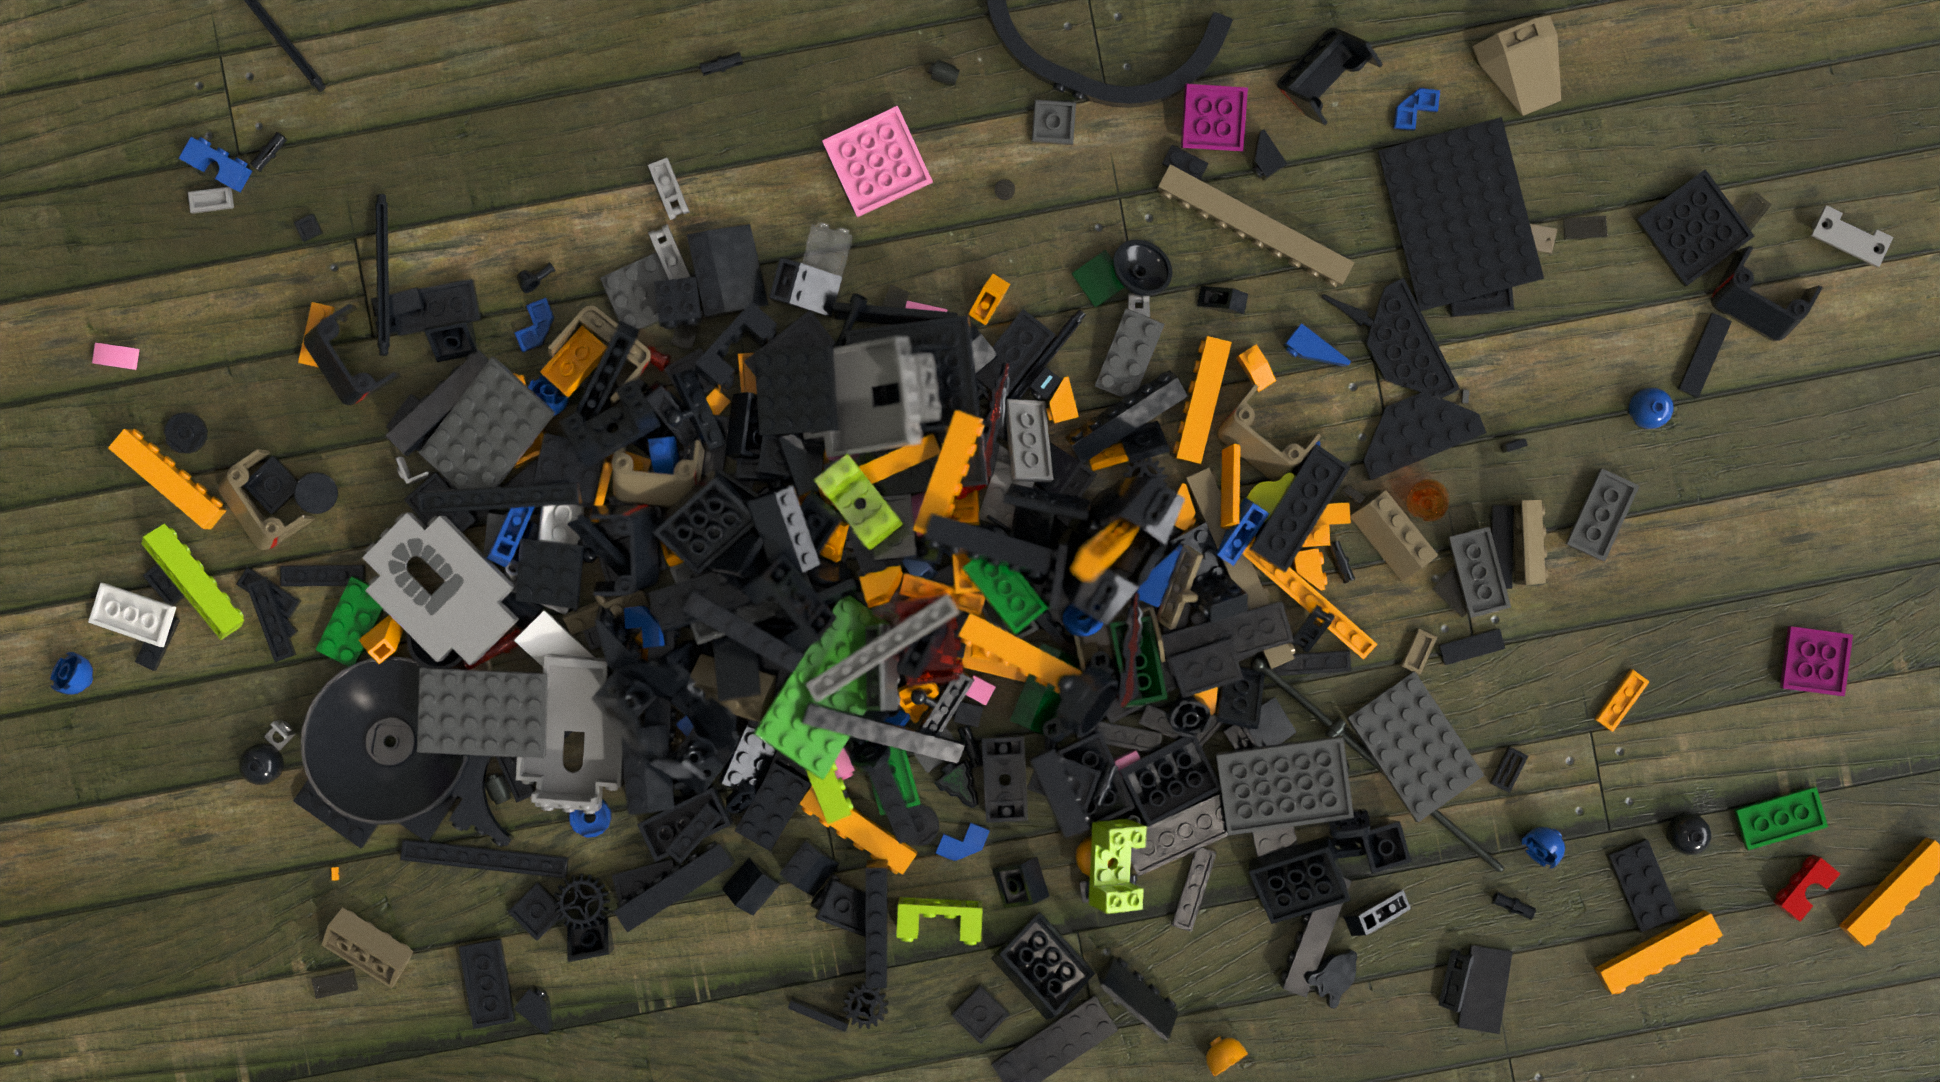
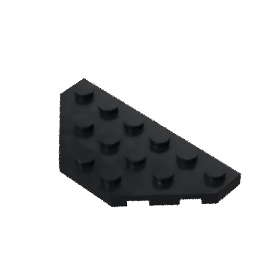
[1365,278,1460,399]
[1362,391,1487,480]

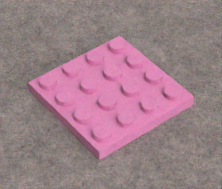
[822,106,933,217]

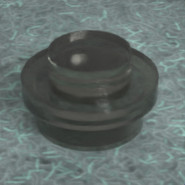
[995,179,1015,200]

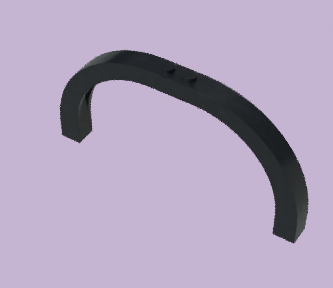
[986,0,1233,108]

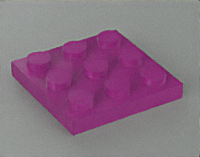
[1181,84,1248,151]
[1780,626,1853,697]

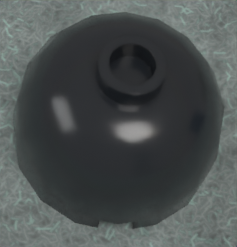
[1169,695,1212,737]
[239,743,284,785]
[1667,813,1711,855]

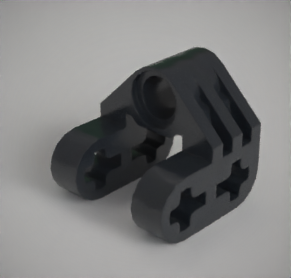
[1329,809,1370,858]

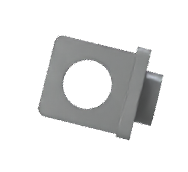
[396,456,433,484]
[265,720,296,750]

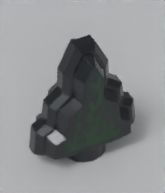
[933,759,978,808]

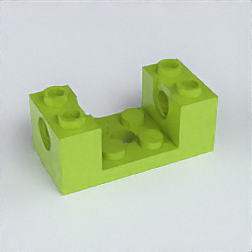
[815,454,903,550]
[1089,819,1146,914]
[896,897,982,945]

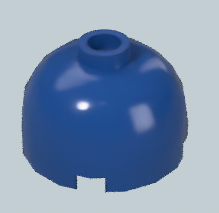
[528,375,570,416]
[1629,388,1674,429]
[50,652,93,695]
[1522,826,1565,869]

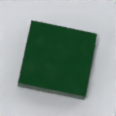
[1071,250,1125,308]

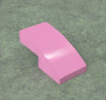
[92,343,139,370]

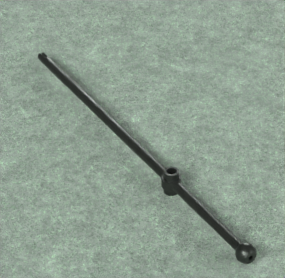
[1251,655,1504,872]

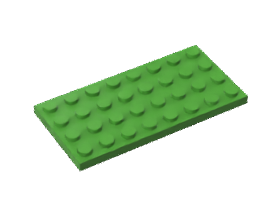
[753,596,891,780]

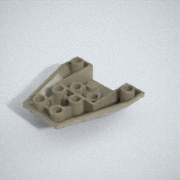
[1472,16,1561,116]

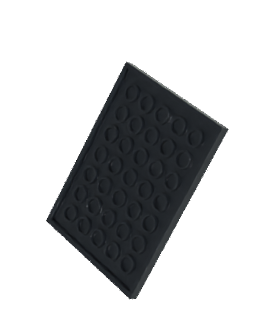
[1378,117,1544,312]
[845,316,988,496]

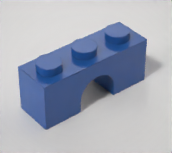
[179,137,252,193]

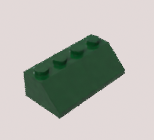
[1107,616,1167,709]
[1010,643,1080,736]

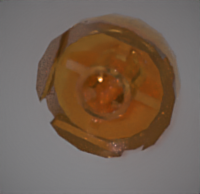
[1406,479,1450,522]

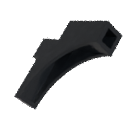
[449,755,514,847]

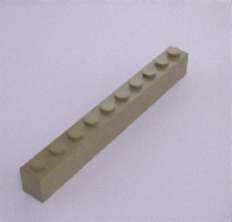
[1157,165,1355,288]
[1185,468,1295,669]

